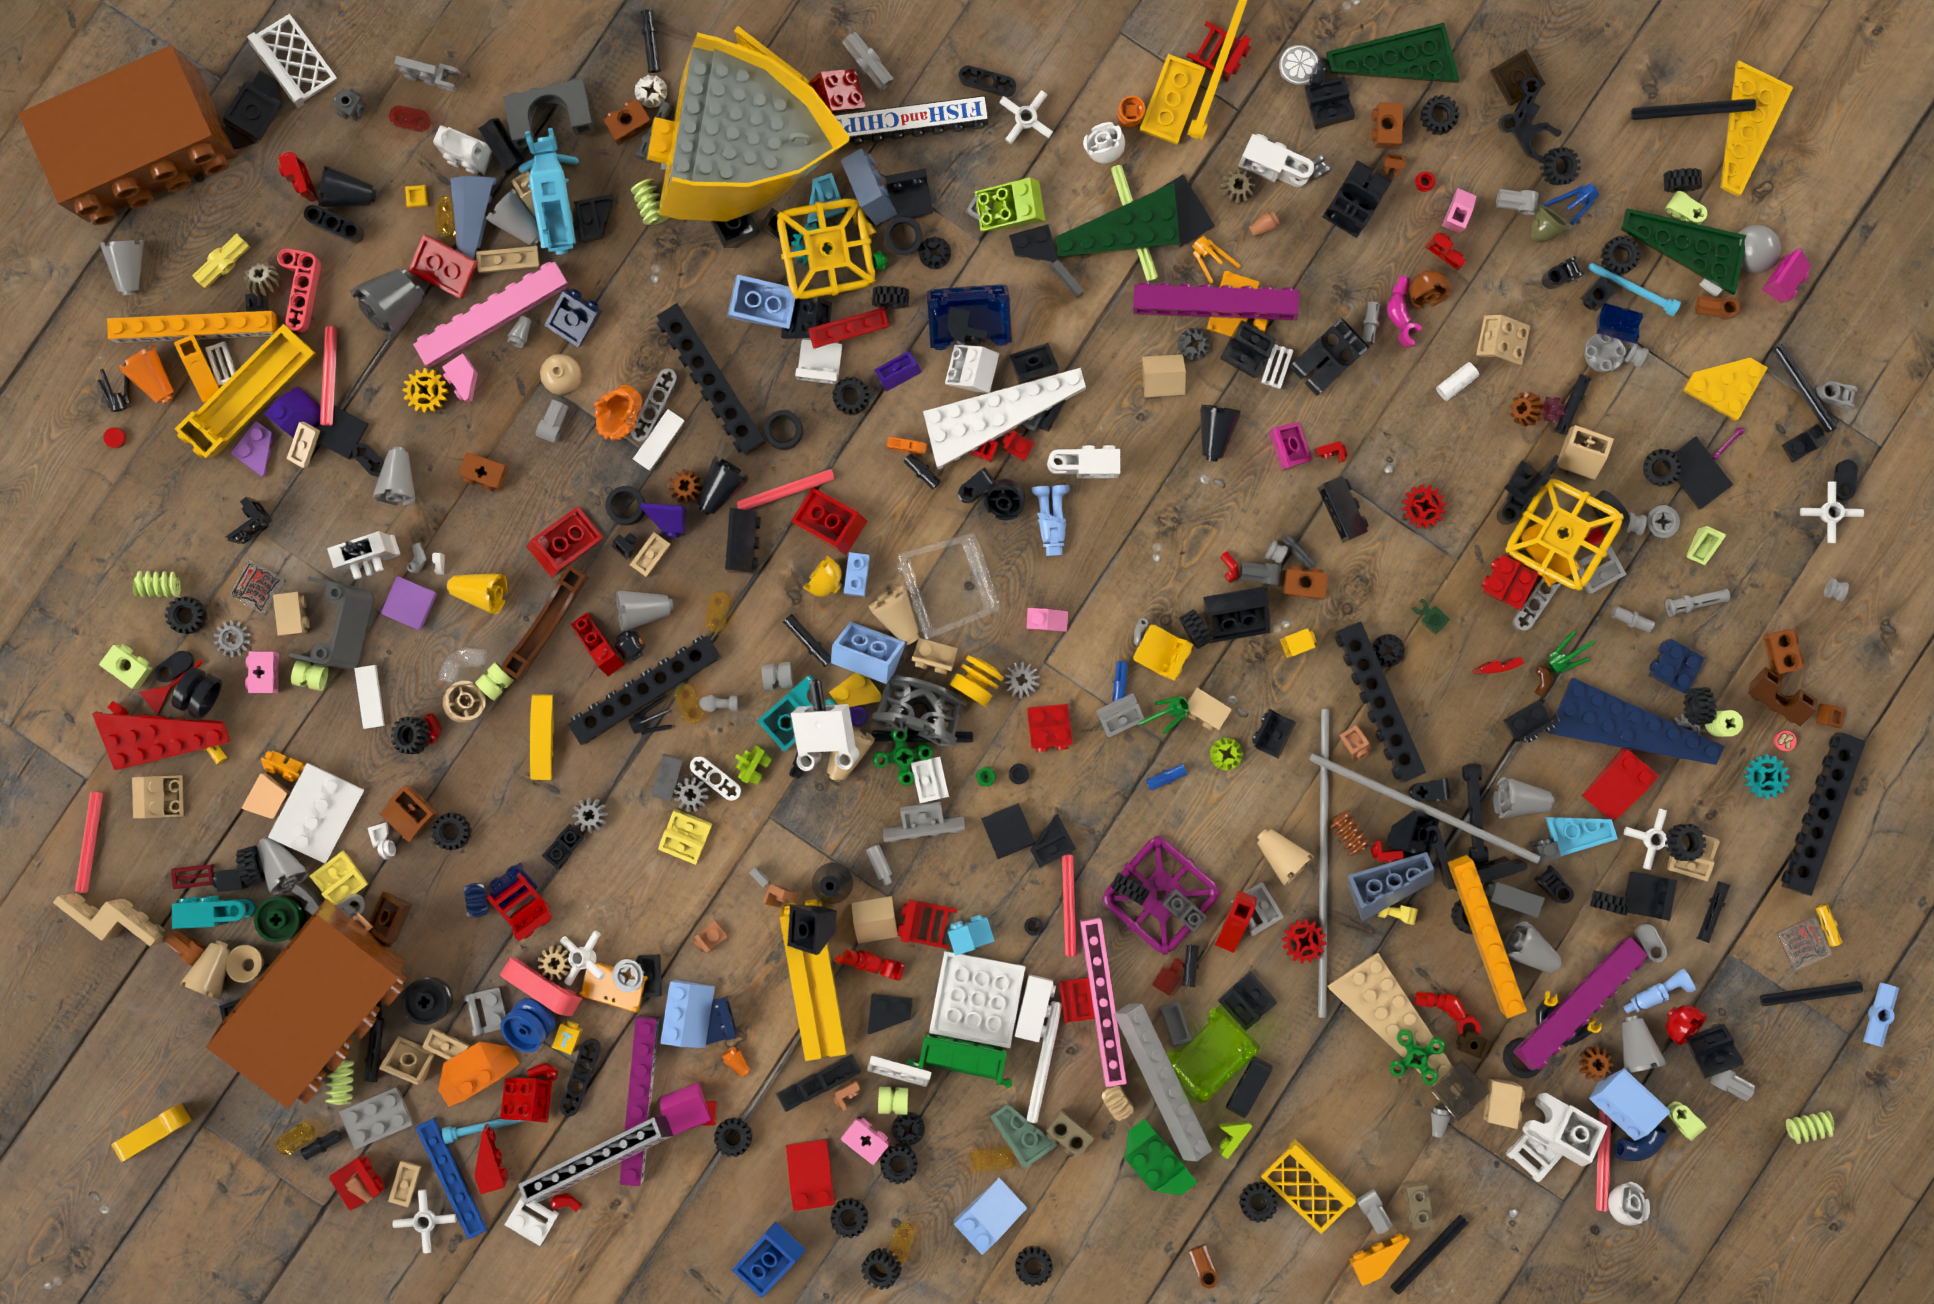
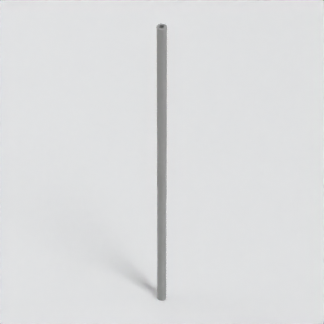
[1318,709,1329,1018]

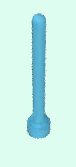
[1588,263,1681,317]
[442,1119,525,1144]

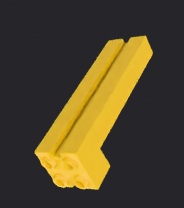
[175,324,317,459]
[780,899,847,1061]

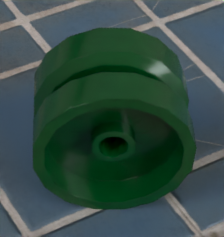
[253,895,307,943]

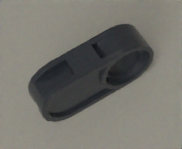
[1834,460,1858,500]
[154,651,194,683]

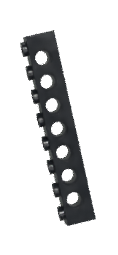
[657,303,766,456]
[1335,621,1426,782]
[568,635,722,745]
[1781,733,1866,896]

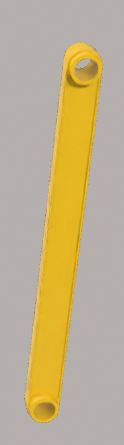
[1187,0,1247,140]

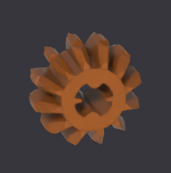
[1509,392,1545,427]
[668,469,703,504]
[1577,1046,1614,1082]

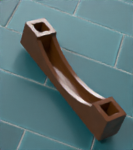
[500,564,590,680]

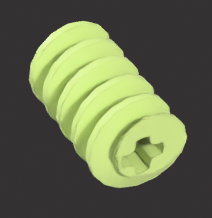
[631,179,669,225]
[133,571,181,597]
[1705,710,1743,737]
[325,1060,354,1105]
[1786,1111,1834,1144]

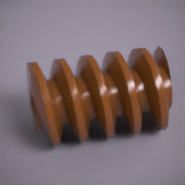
[1329,809,1370,856]

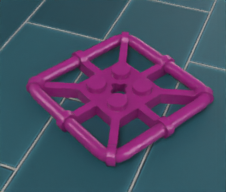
[1102,836,1220,955]

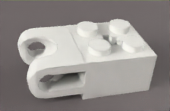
[433,125,494,175]
[1238,134,1314,187]
[1047,445,1120,479]
[1523,1093,1607,1167]

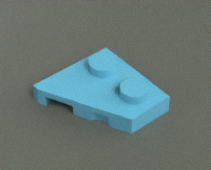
[807,173,846,225]

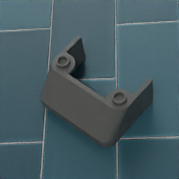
[289,576,375,670]

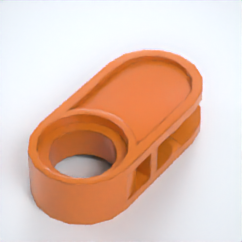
[886,437,927,455]

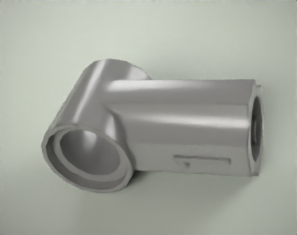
[1496,189,1539,215]
[536,400,569,444]
[1709,1070,1755,1101]
[1356,1189,1393,1234]

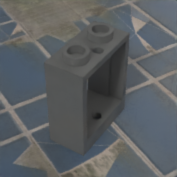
[1483,881,1545,918]

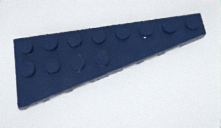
[1547,678,1725,765]

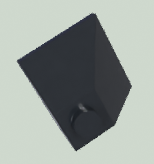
[1387,810,1439,857]
[787,905,837,955]

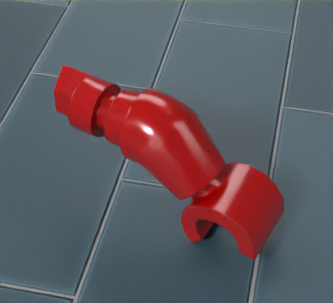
[834,949,905,981]
[1415,991,1481,1034]

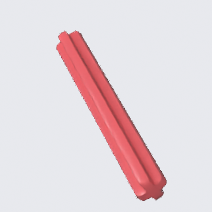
[320,326,338,426]
[737,469,834,510]
[75,791,103,893]
[1062,854,1076,957]
[1596,1109,1611,1212]

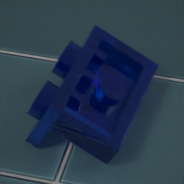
[1597,303,1643,344]
[488,863,538,908]

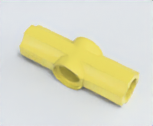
[192,233,250,289]

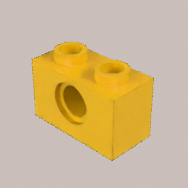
[1279,628,1317,658]

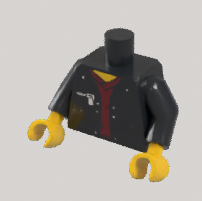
[1535,991,1602,1047]

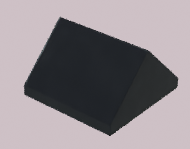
[710,213,760,248]
[1010,343,1059,385]

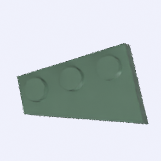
[990,1104,1058,1169]

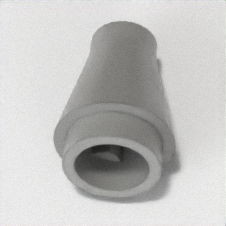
[507,316,532,348]
[1431,1105,1452,1138]

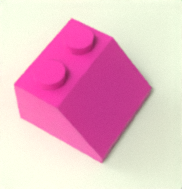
[1761,248,1811,303]

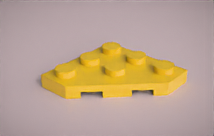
[1683,358,1768,421]

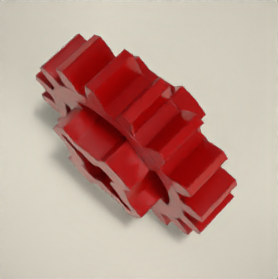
[1401,484,1447,529]
[1281,918,1327,964]

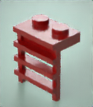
[1186,21,1251,82]
[486,872,552,942]
[897,899,957,950]

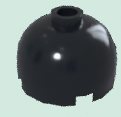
[984,479,1025,521]

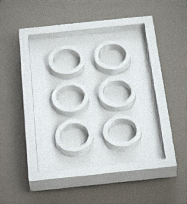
[268,763,364,864]

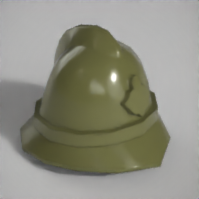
[1531,205,1573,243]

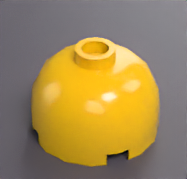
[803,556,842,597]

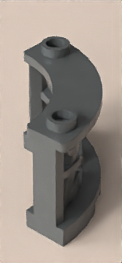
[871,674,968,746]

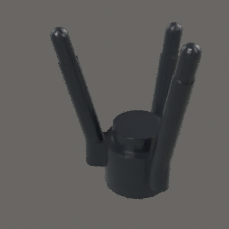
[97,363,131,412]
[629,696,673,735]

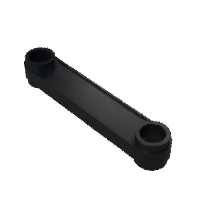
[1462,763,1489,864]

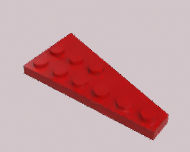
[92,711,231,771]

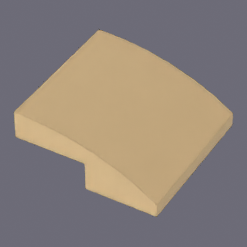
[1667,834,1720,881]

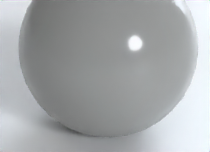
[1738,225,1781,273]

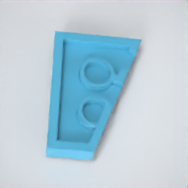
[1545,817,1618,856]

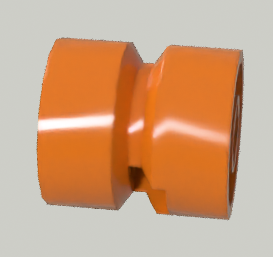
[1117,95,1145,129]

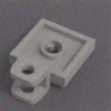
[394,56,461,92]

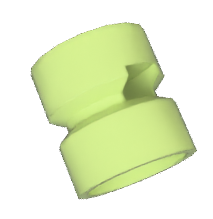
[291,659,329,691]
[475,662,515,701]
[878,1087,908,1115]

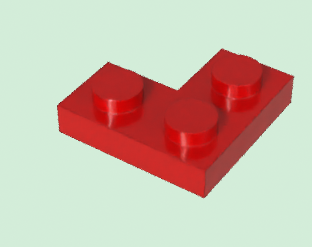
[1425,232,1466,271]

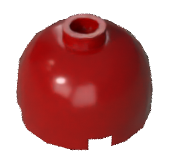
[1666,1005,1707,1046]

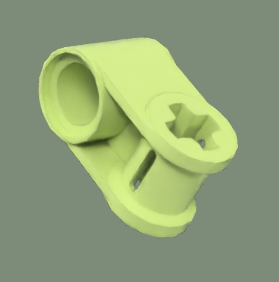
[1665,191,1707,225]
[1667,1101,1707,1142]

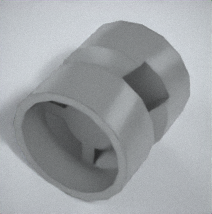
[762,662,793,691]

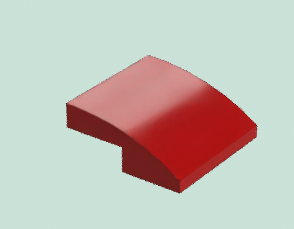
[1472,656,1524,675]

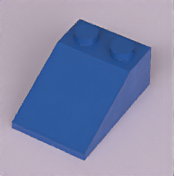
[732,1221,806,1298]

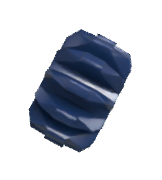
[464,883,488,918]

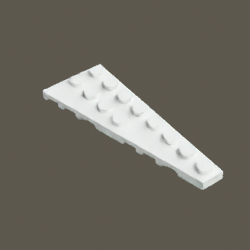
[923,368,1086,469]

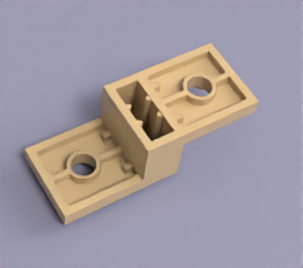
[53,893,166,946]

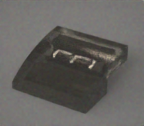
[1430,1060,1490,1121]

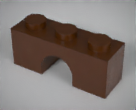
[1748,667,1817,727]

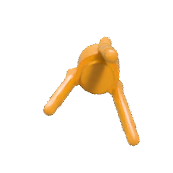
[1192,236,1241,284]

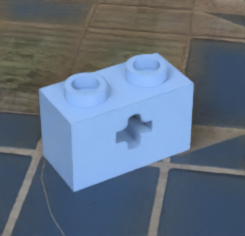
[844,552,870,597]

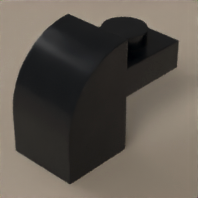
[947,307,987,345]

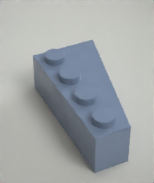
[1348,852,1434,922]

